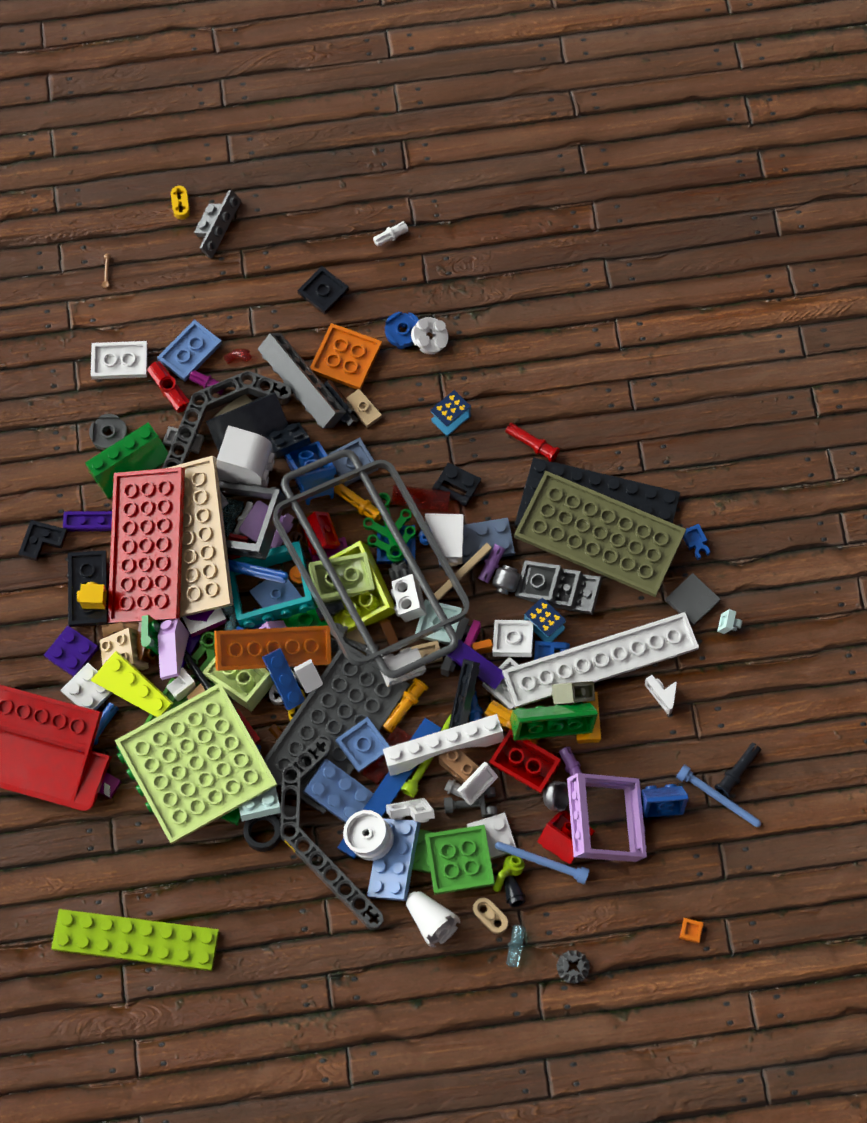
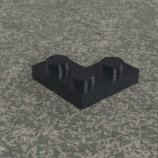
[18,520,68,561]

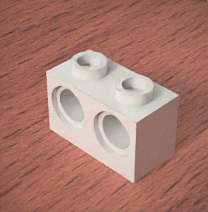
[391,574,427,622]

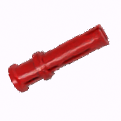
[505,422,560,462]

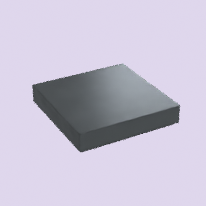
[665,573,720,626]

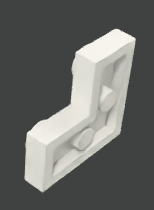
[386,798,435,823]

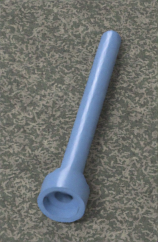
[676,764,761,827]
[495,842,589,884]

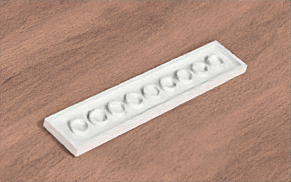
[502,612,699,708]

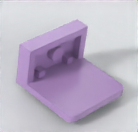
[239,501,294,549]

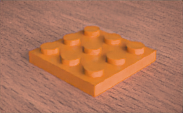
[310,323,382,390]

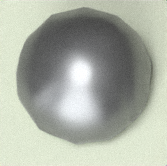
[543,781,569,811]

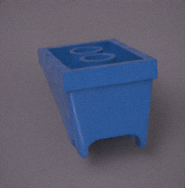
[284,441,336,505]

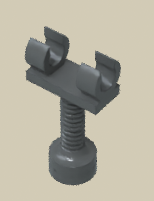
[330,623,380,656]
[444,787,497,818]

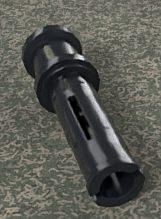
[715,743,761,798]

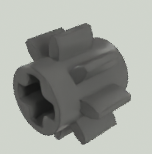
[388,560,413,580]

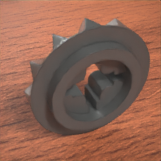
[557,950,590,983]

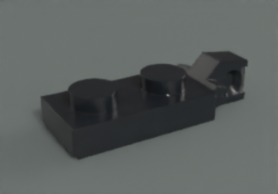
[324,380,360,426]

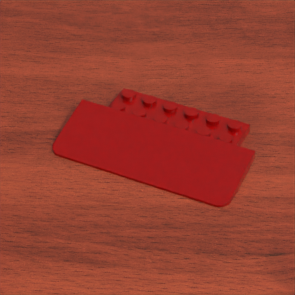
[0,685,112,811]

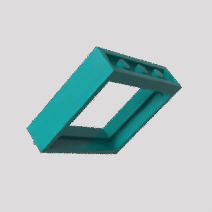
[230,541,316,629]

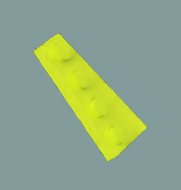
[90,651,173,717]

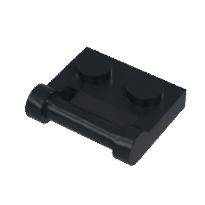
[432,462,481,507]

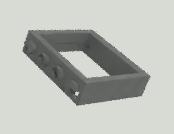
[219,480,287,560]

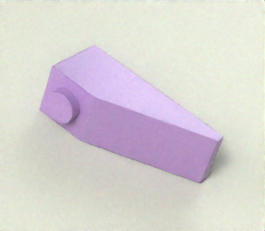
[158,618,189,680]

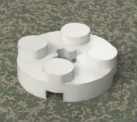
[411,317,448,354]

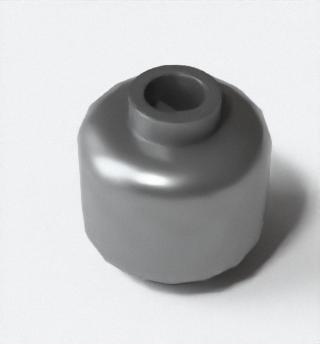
[493,565,520,595]

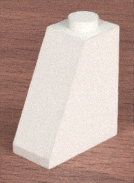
[425,513,464,566]

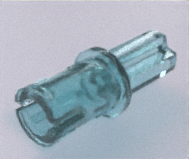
[506,925,526,967]

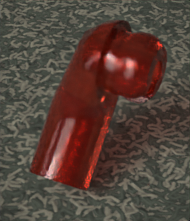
[223,349,252,364]

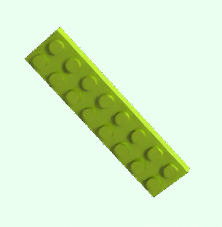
[51,909,219,971]

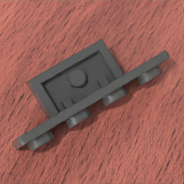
[194,190,241,258]

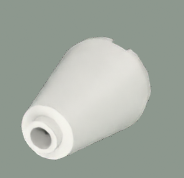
[406,891,460,948]

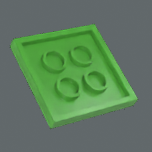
[425,825,495,895]

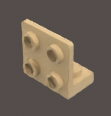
[99,628,149,670]

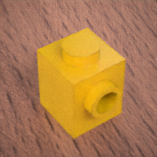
[77,582,107,609]

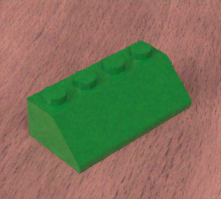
[85,423,168,499]
[510,702,598,741]

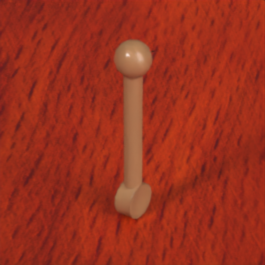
[102,253,111,289]

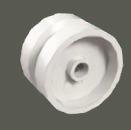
[343,810,394,861]

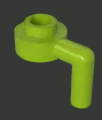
[493,855,525,892]

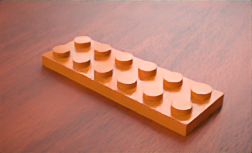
[214,625,331,671]

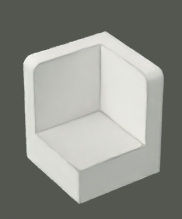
[167,667,196,702]

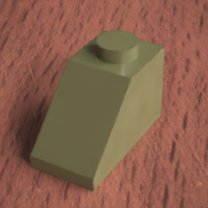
[552,681,595,704]

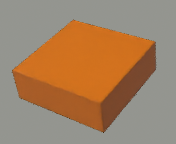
[472,639,493,655]
[679,918,704,944]

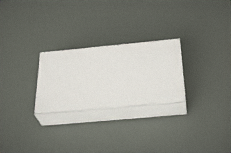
[457,762,498,805]

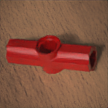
[147,361,189,413]

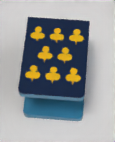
[431,390,471,436]
[524,597,566,642]

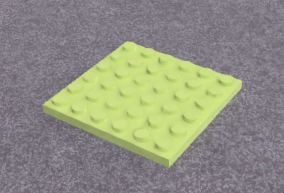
[115,683,277,845]

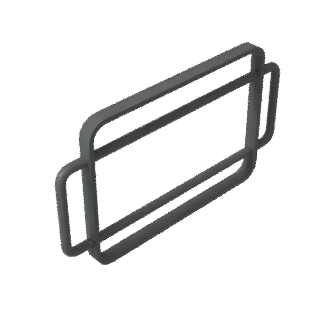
[273,449,469,678]

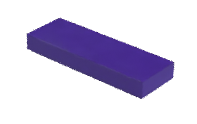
[63,511,112,531]
[447,639,504,691]

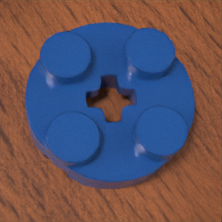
[385,312,419,349]

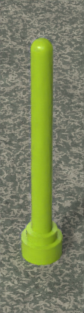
[401,714,452,798]

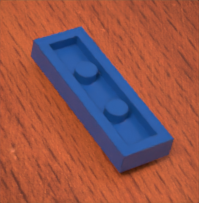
[262,648,305,710]

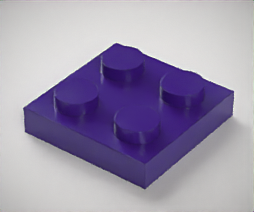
[44,625,99,677]

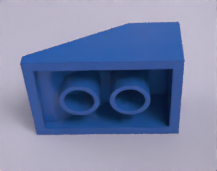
[641,784,688,818]

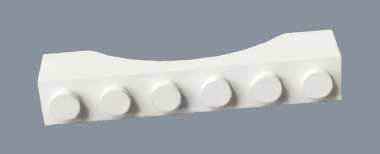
[383,714,504,776]

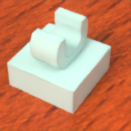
[717,609,742,634]

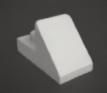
[293,659,323,693]
[645,675,677,715]

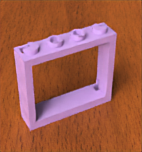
[567,773,647,862]

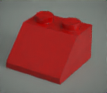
[537,810,595,864]

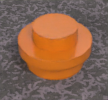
[289,565,302,584]

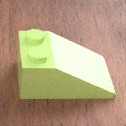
[308,552,375,605]
[202,657,274,712]

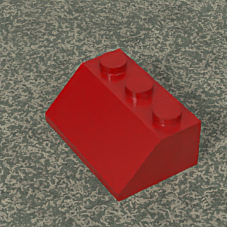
[489,729,561,793]

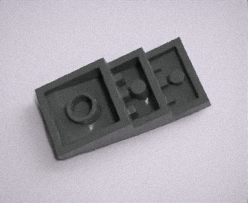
[515,561,602,615]

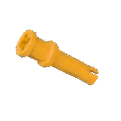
[334,484,382,523]
[382,678,428,733]

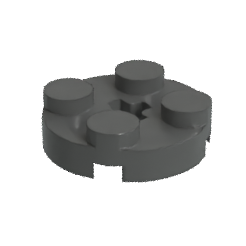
[89,414,128,450]

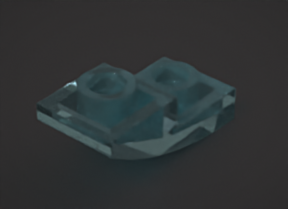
[222,498,245,537]
[223,602,239,630]

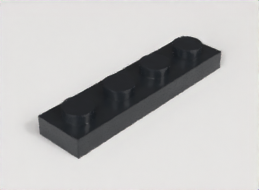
[449,659,480,729]

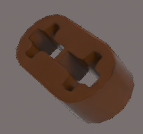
[379,617,401,654]

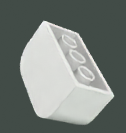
[217,426,275,488]

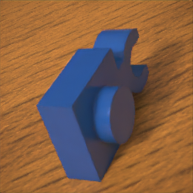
[683,524,710,560]

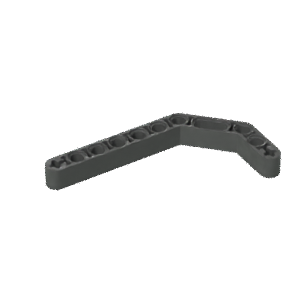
[162,371,291,469]
[281,738,383,930]

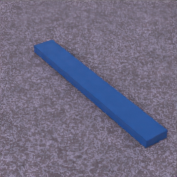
[337,718,442,859]

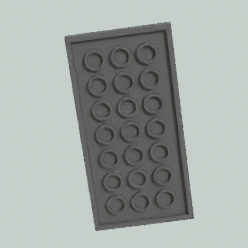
[264,643,410,814]

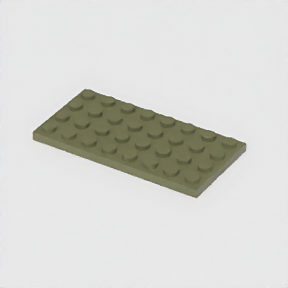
[514,471,686,597]

